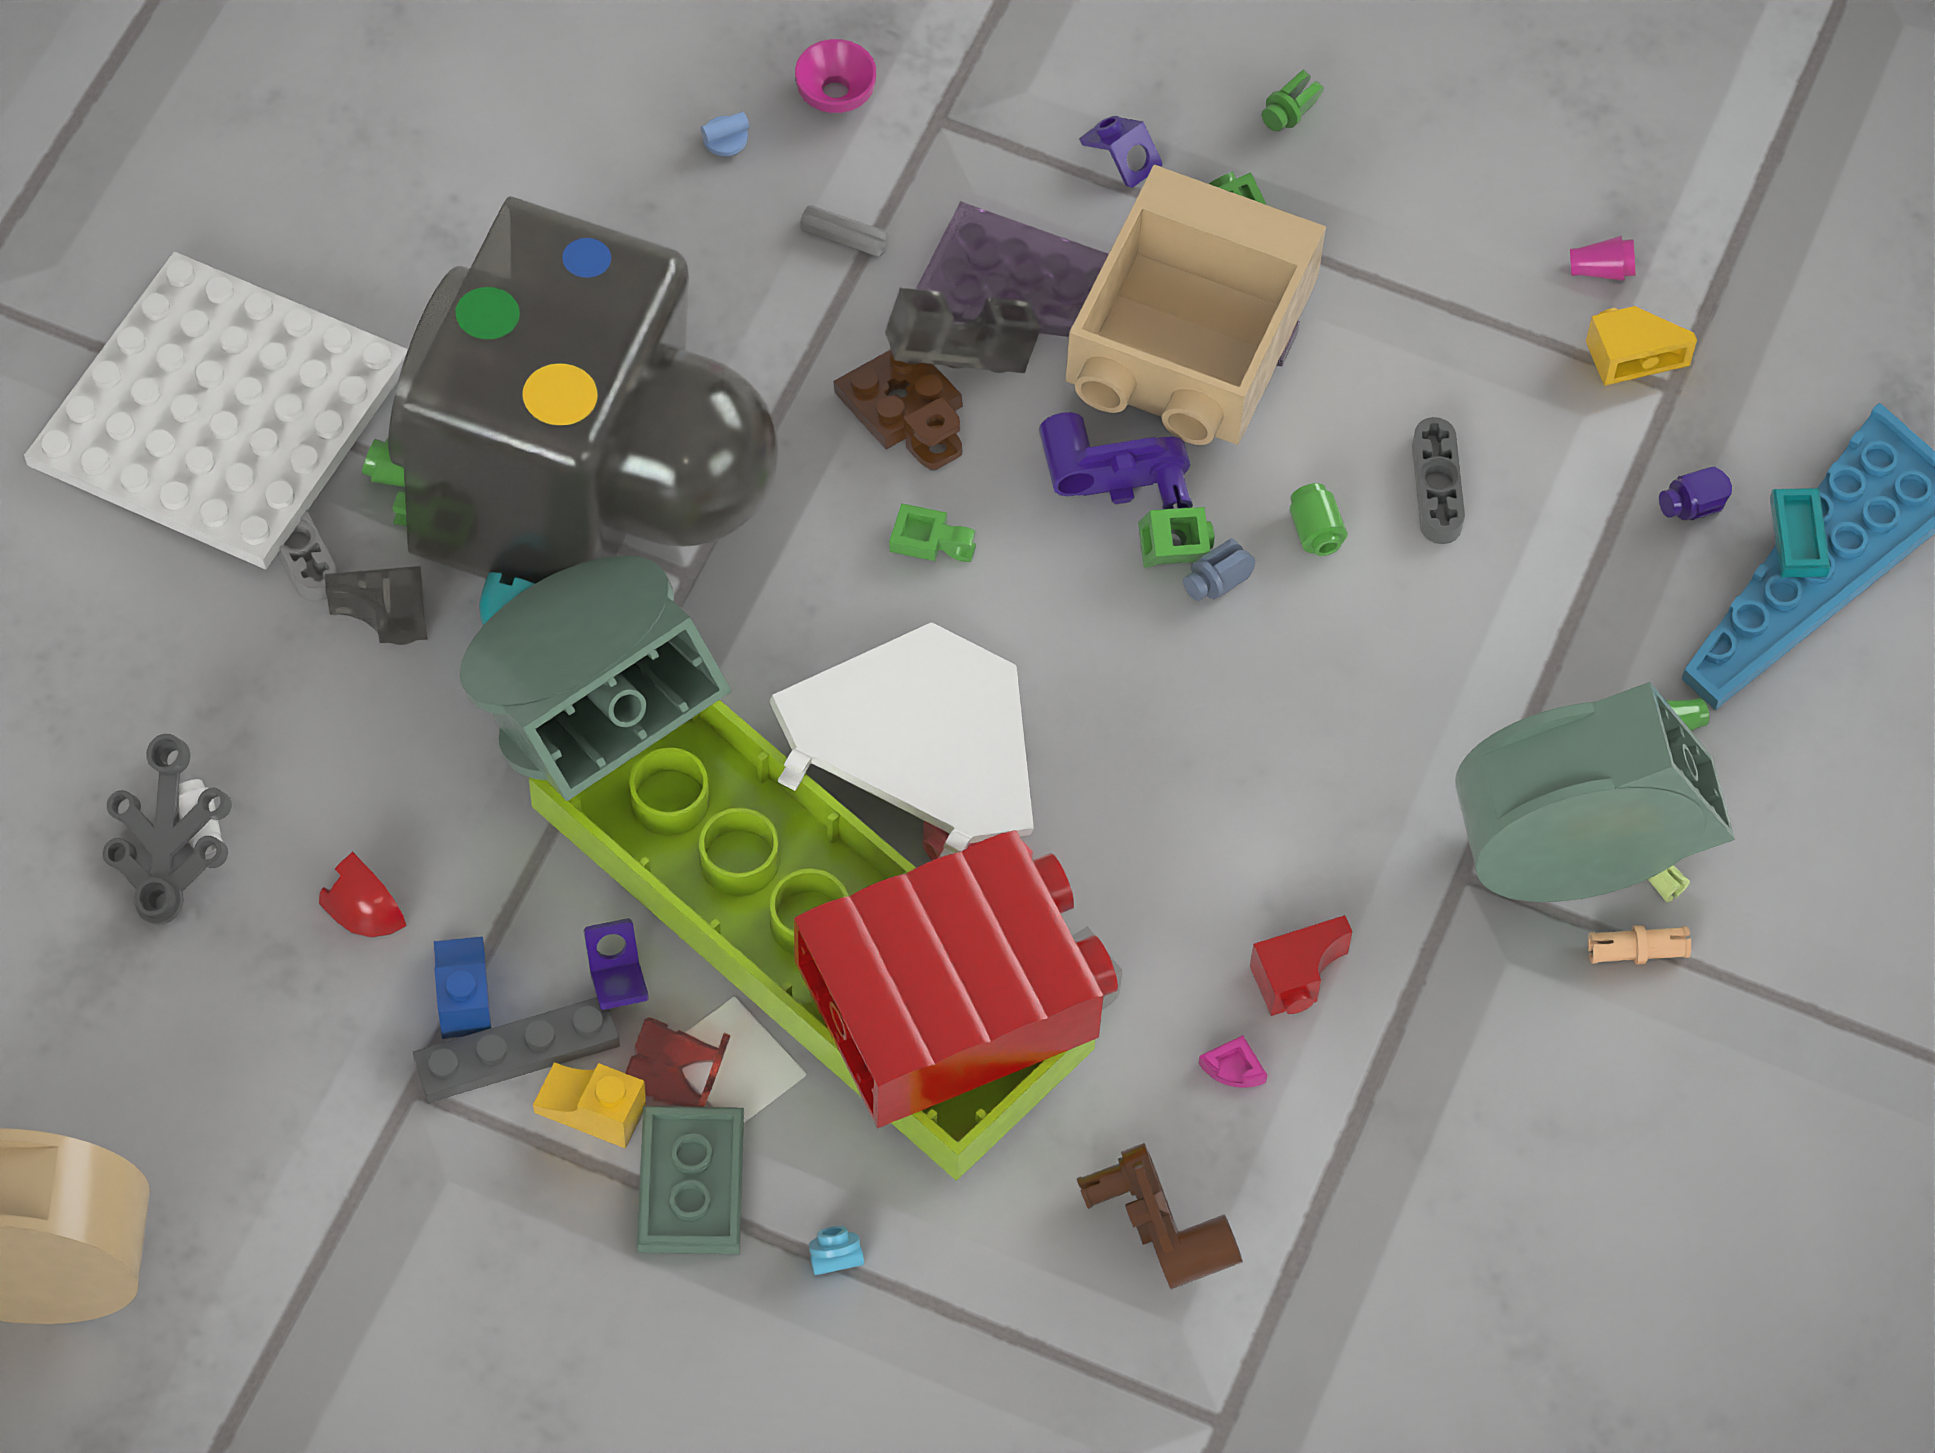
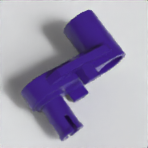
[1039,412,1193,509]

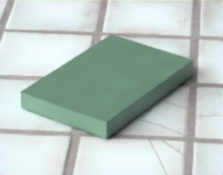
[637,1106,744,1254]

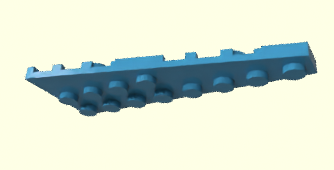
[1681,403,1935,710]

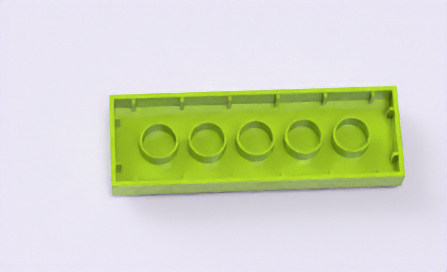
[529,700,1096,1181]

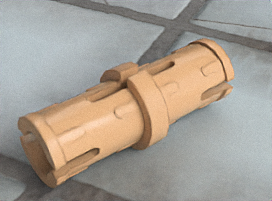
[1588,925,1691,965]

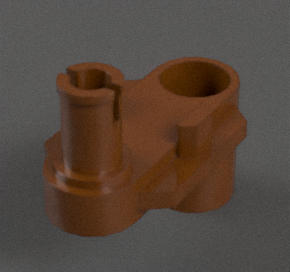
[1077,1143,1243,1290]

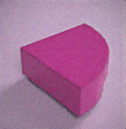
[1199,1035,1268,1088]

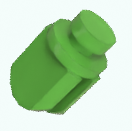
[1261,69,1324,131]

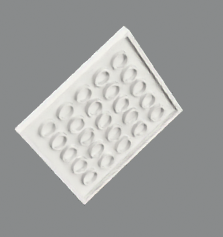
[24,251,412,570]

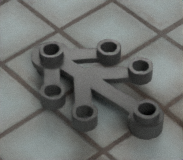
[103,734,232,925]

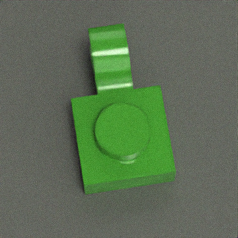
[889,503,976,562]

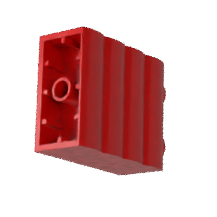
[794,830,1118,1129]

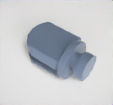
[1183,538,1255,601]

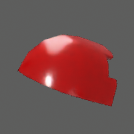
[319,851,407,937]

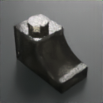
[325,566,427,645]

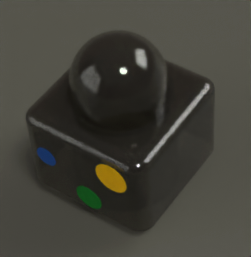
[388,196,778,586]

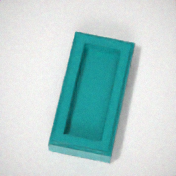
[1770,488,1830,578]

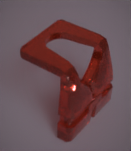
[625,1017,730,1107]

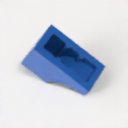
[433,936,491,1039]

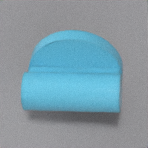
[809,1226,864,1276]

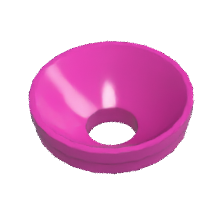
[795,39,876,113]

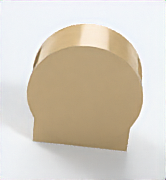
[0,1128,150,1324]

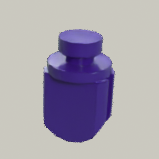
[1659,467,1732,521]

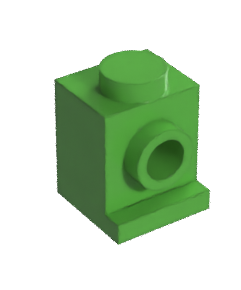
[1138,507,1214,568]

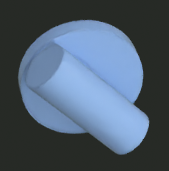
[701,111,749,156]

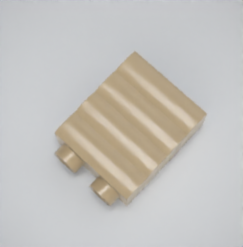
[1065,165,1326,445]

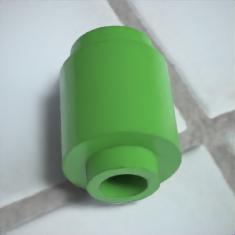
[1289,483,1348,556]

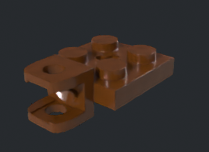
[833,339,963,470]

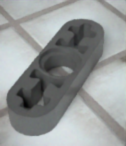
[1412,417,1465,544]

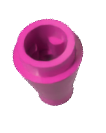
[1570,236,1636,281]

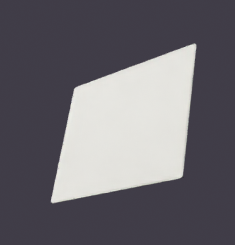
[662,997,807,1123]

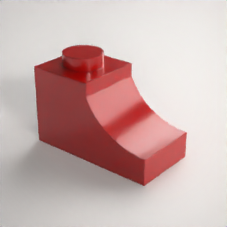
[1250,915,1353,1016]

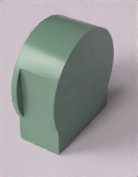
[460,555,732,801]
[1455,682,1735,902]

